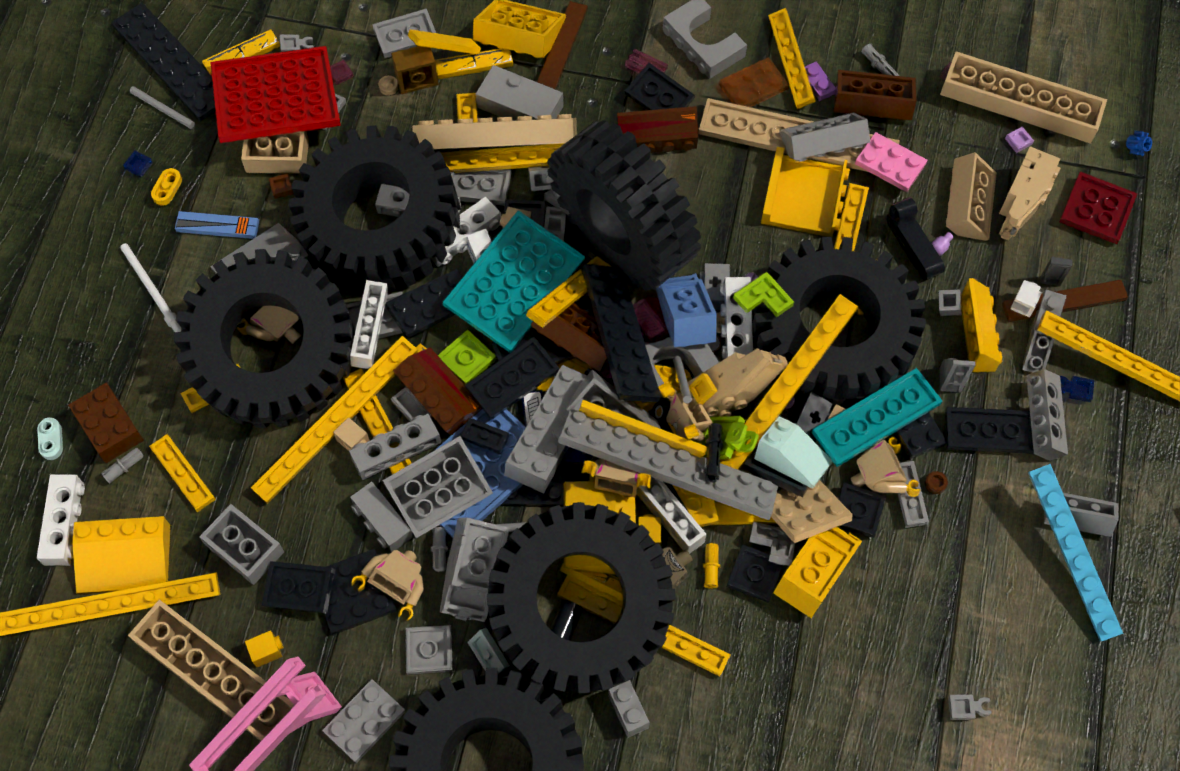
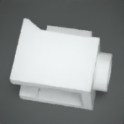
[1010,280,1042,318]

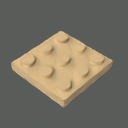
[771,480,852,543]

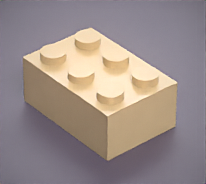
[241,131,309,173]

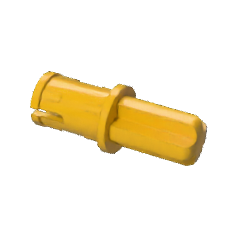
[703,543,720,589]

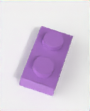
[805,62,836,101]

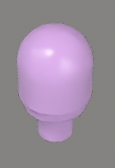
[931,232,953,256]

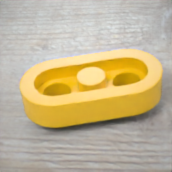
[151,168,182,206]

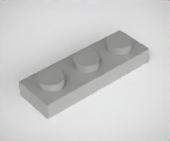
[898,461,929,528]

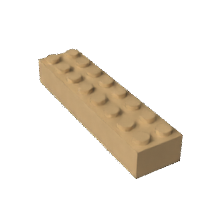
[940,52,1107,143]
[412,114,577,149]
[128,600,294,751]

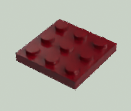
[1059,172,1138,244]

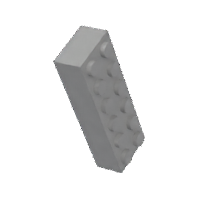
[504,365,587,493]

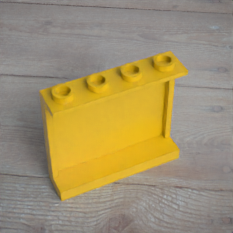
[761,147,850,237]

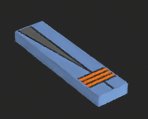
[175,211,259,239]

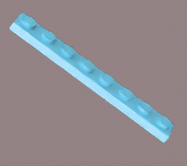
[1028,464,1123,641]

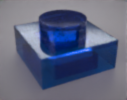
[123,151,153,177]

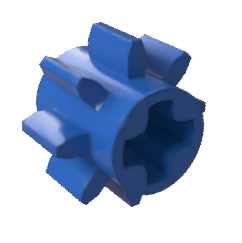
[1126,131,1152,156]

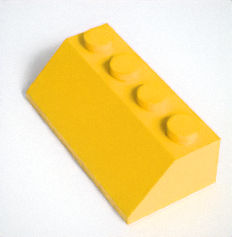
[961,278,1002,372]

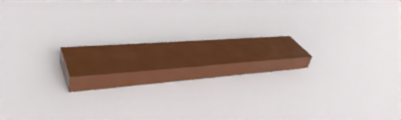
[537,1,588,90]
[1002,280,1128,322]

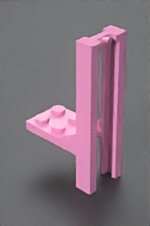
[189,657,342,771]

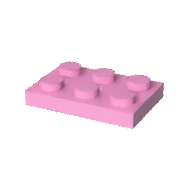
[855,132,928,192]

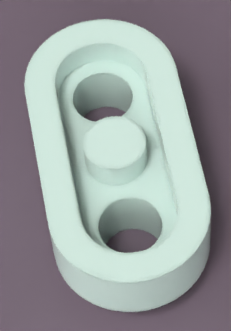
[38,418,63,460]

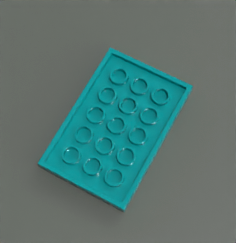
[443,210,585,353]

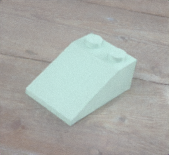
[754,416,832,489]

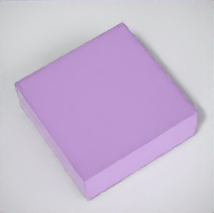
[1005,127,1034,153]

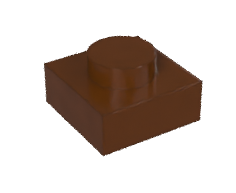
[269,173,294,199]

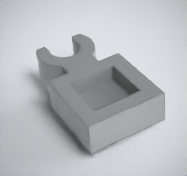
[279,34,314,52]
[948,695,992,720]

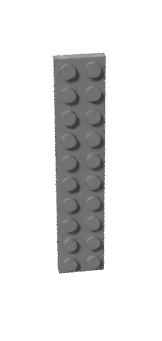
[558,408,778,520]

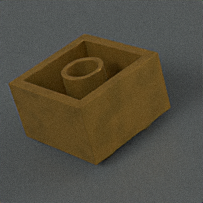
[391,46,439,94]

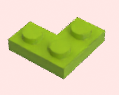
[733,272,794,317]

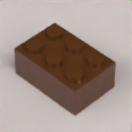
[68,382,144,463]

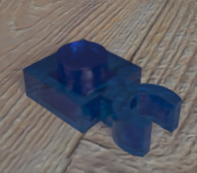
[1060,376,1094,402]

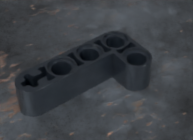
[887,197,945,280]

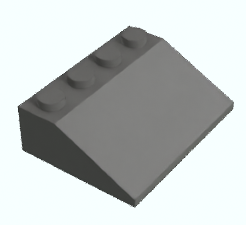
[210,223,313,274]
[382,436,493,538]

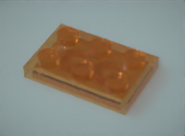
[719,57,789,107]

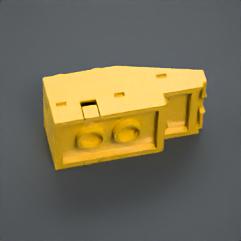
[773,527,862,618]

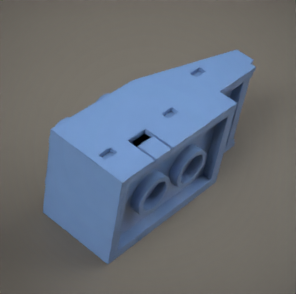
[656,273,717,348]

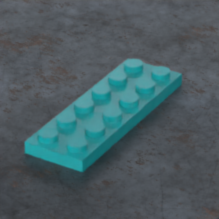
[811,368,943,467]

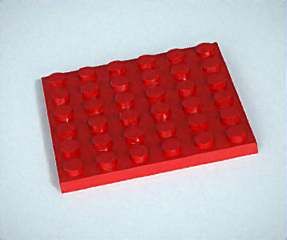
[211,46,341,143]

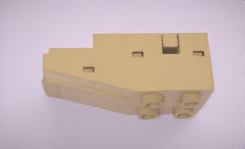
[999,147,1061,240]
[688,348,788,417]

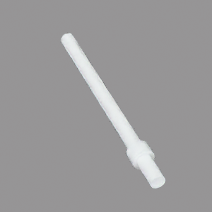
[120,243,181,332]

